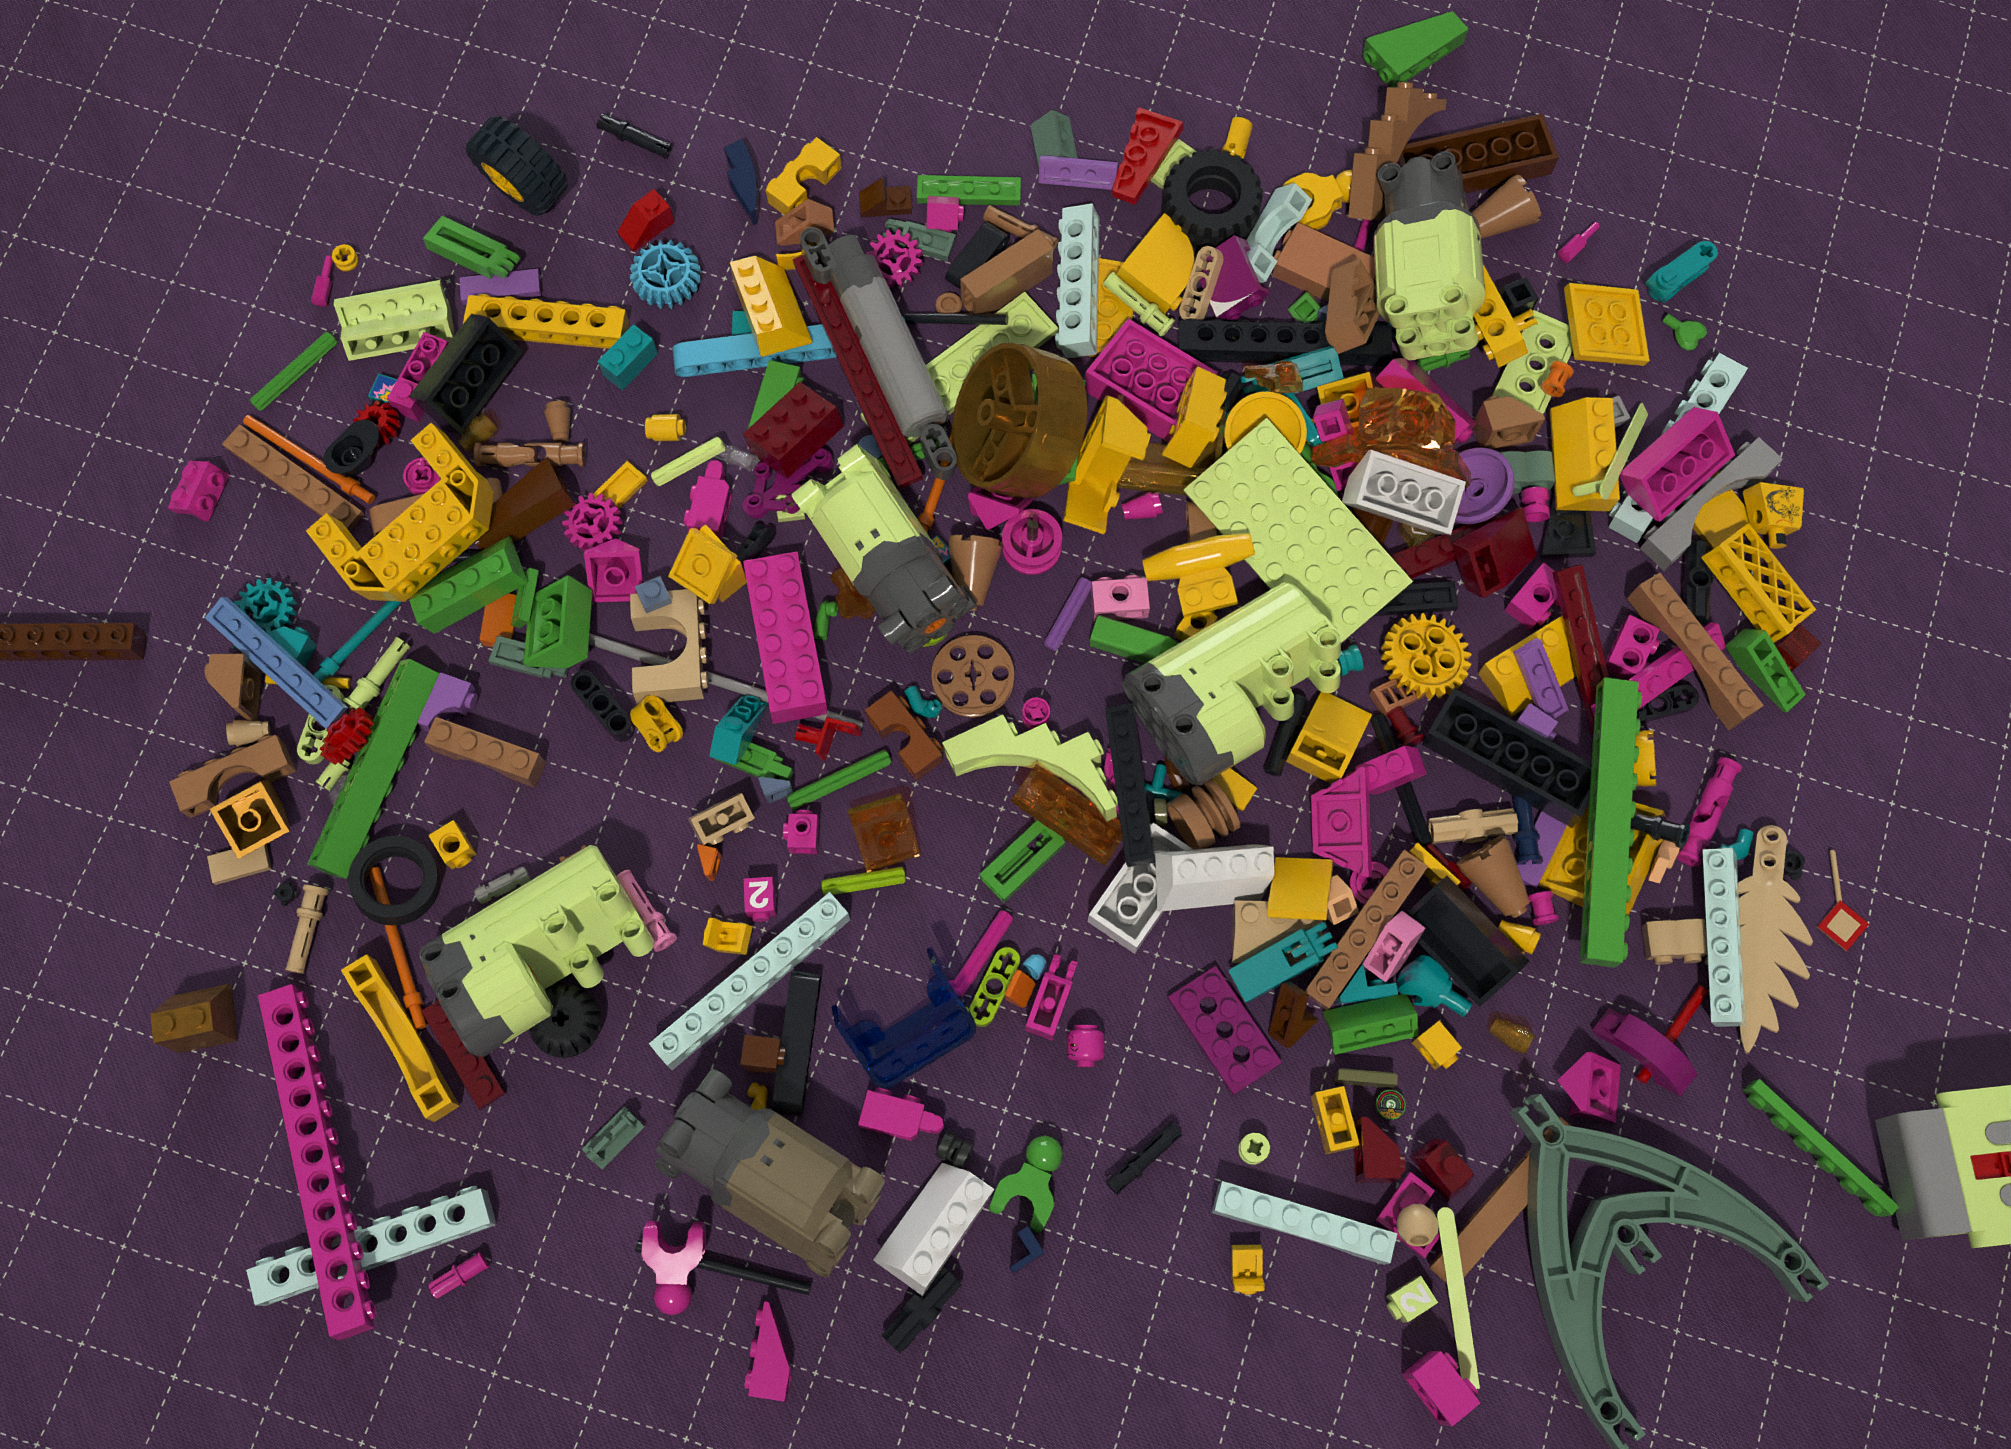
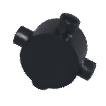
[273,881,299,906]

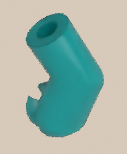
[904,686,942,718]
[1719,829,1754,861]

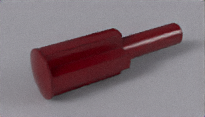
[1425,843,1473,892]

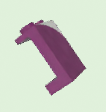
[1194,235,1270,322]

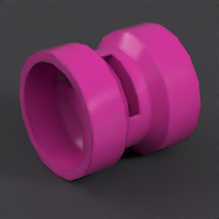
[1521,487,1550,522]
[1022,697,1050,730]

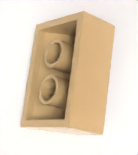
[1232,900,1322,966]

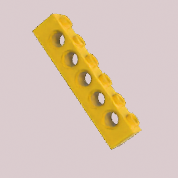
[1473,265,1528,368]
[463,294,629,349]

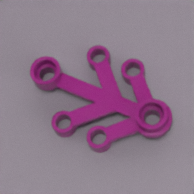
[742,448,834,519]

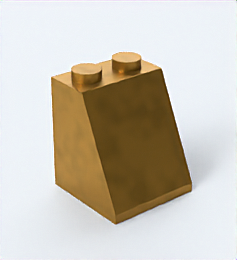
[150,984,238,1053]

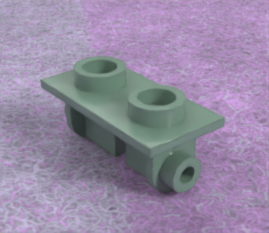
[582,1106,645,1170]

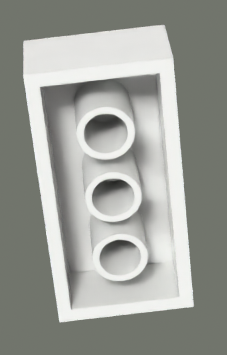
[1087,823,1194,954]

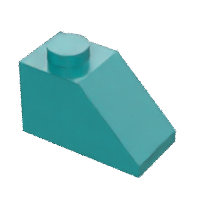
[267,626,317,667]

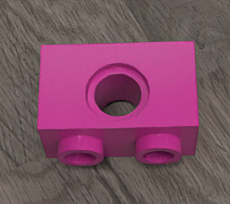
[1504,562,1560,631]

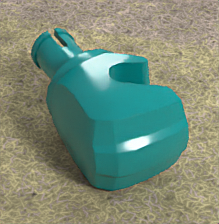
[1397,955,1472,1017]

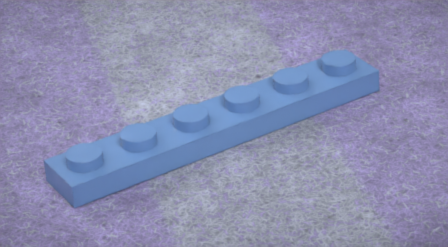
[205,597,348,729]

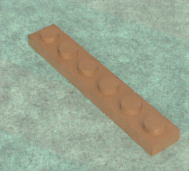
[222,424,364,532]

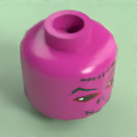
[1067,1025,1105,1067]

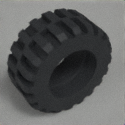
[1161,149,1263,251]

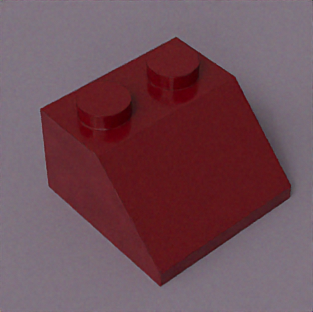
[1353,1117,1405,1183]

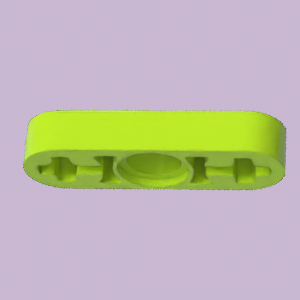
[969,947,1020,1027]

